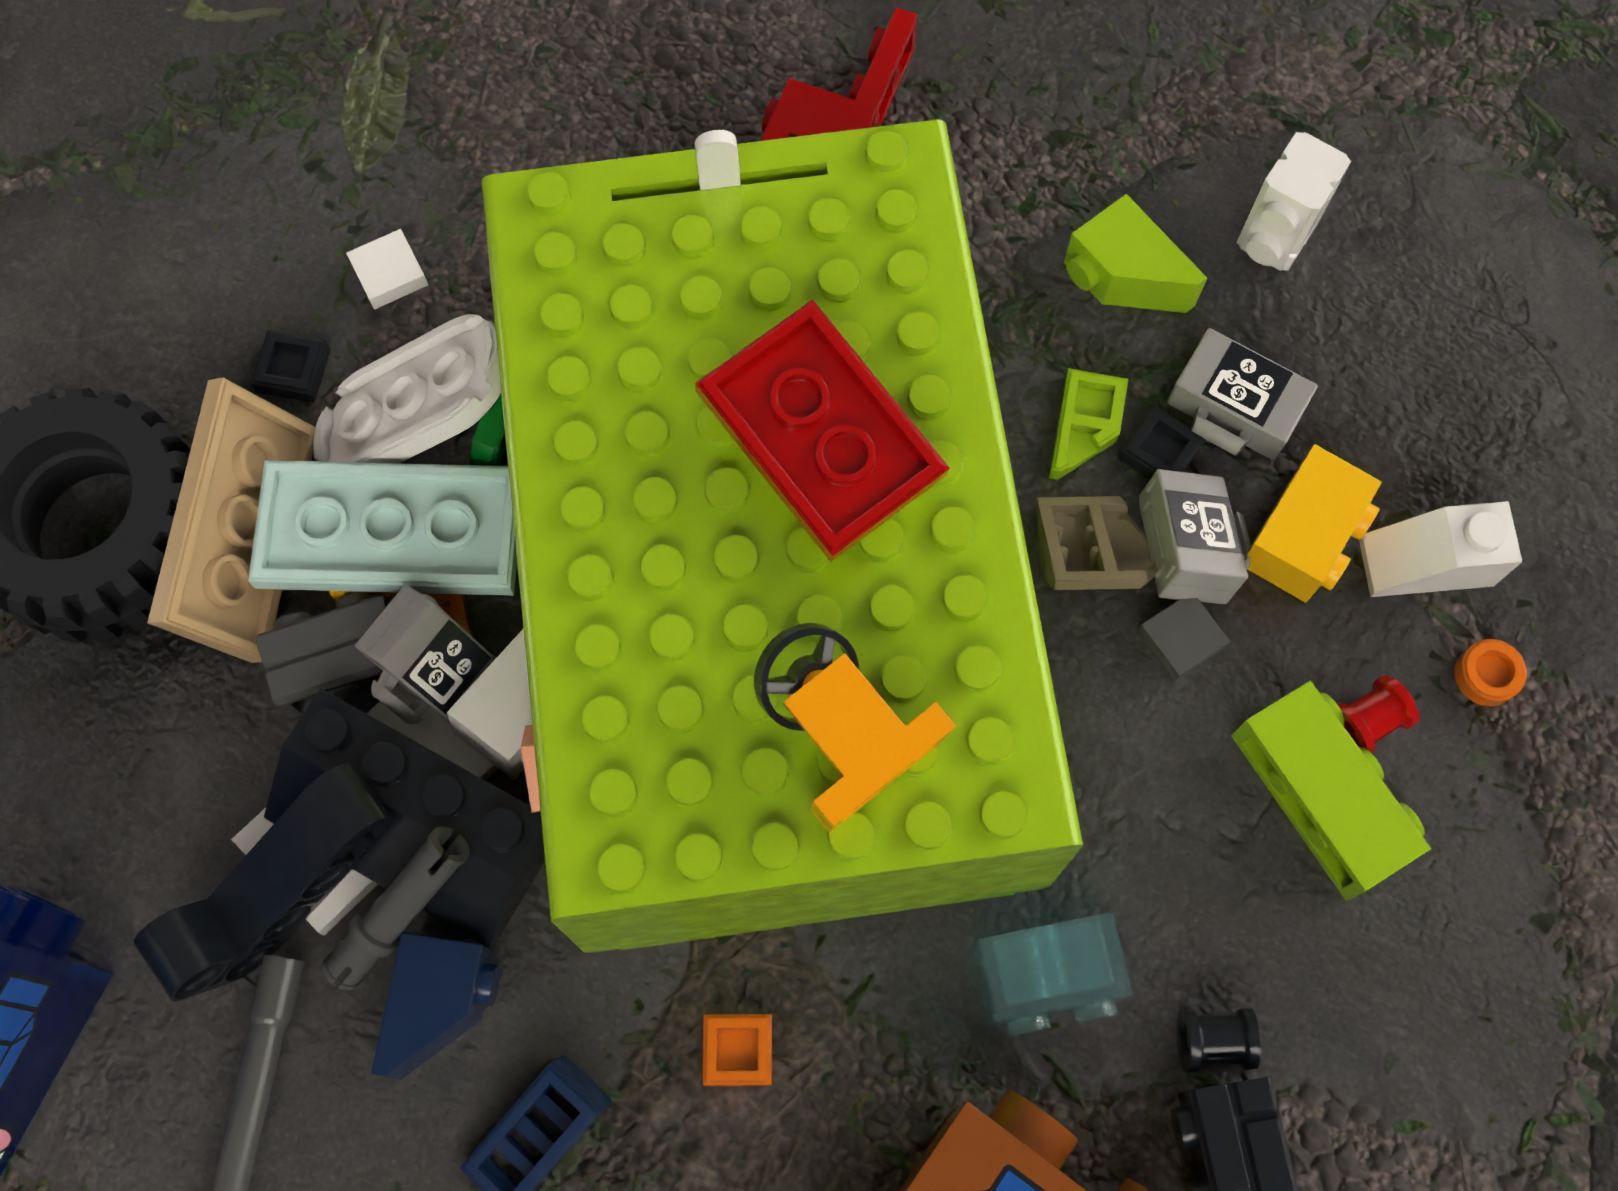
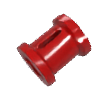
[1337,675,1420,753]

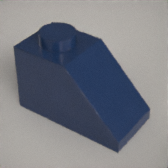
[371,933,501,1080]

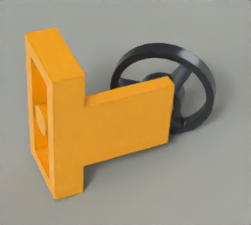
[754,623,956,834]

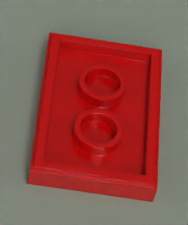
[695,299,950,562]

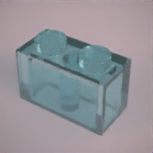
[973,912,1133,1036]

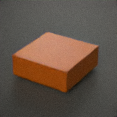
[703,1014,772,1086]

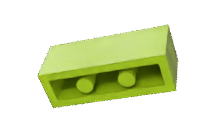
[1231,680,1431,901]

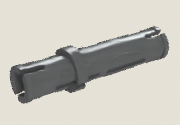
[322,826,470,991]

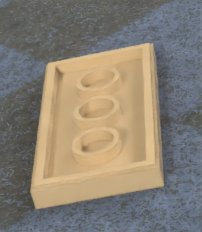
[147,377,315,663]

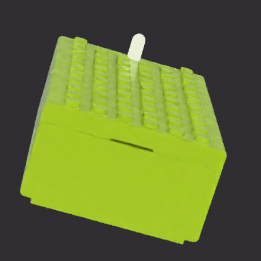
[481,119,1083,953]

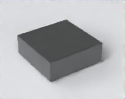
[1138,598,1231,682]

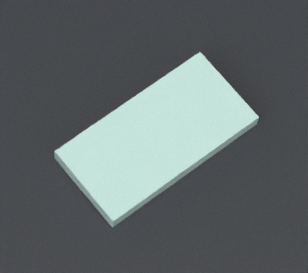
[248,460,517,596]

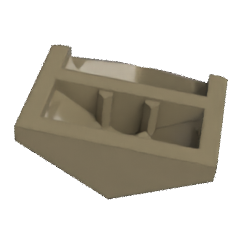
[1036,496,1157,590]

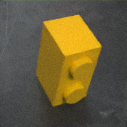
[1245,444,1382,603]

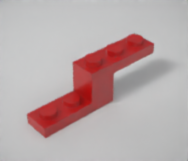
[760,7,918,141]

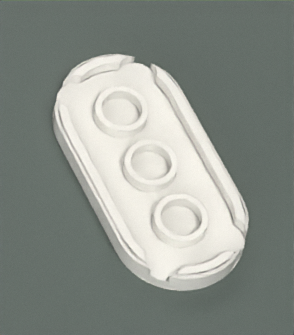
[313,314,501,463]

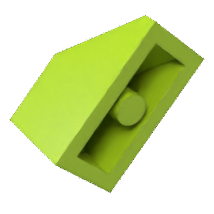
[1064,194,1207,313]

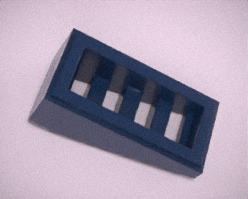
[460,1055,612,1191]

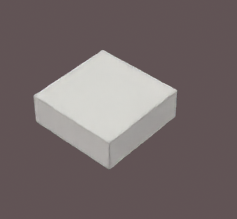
[346,228,428,310]

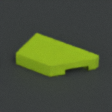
[1049,368,1128,480]

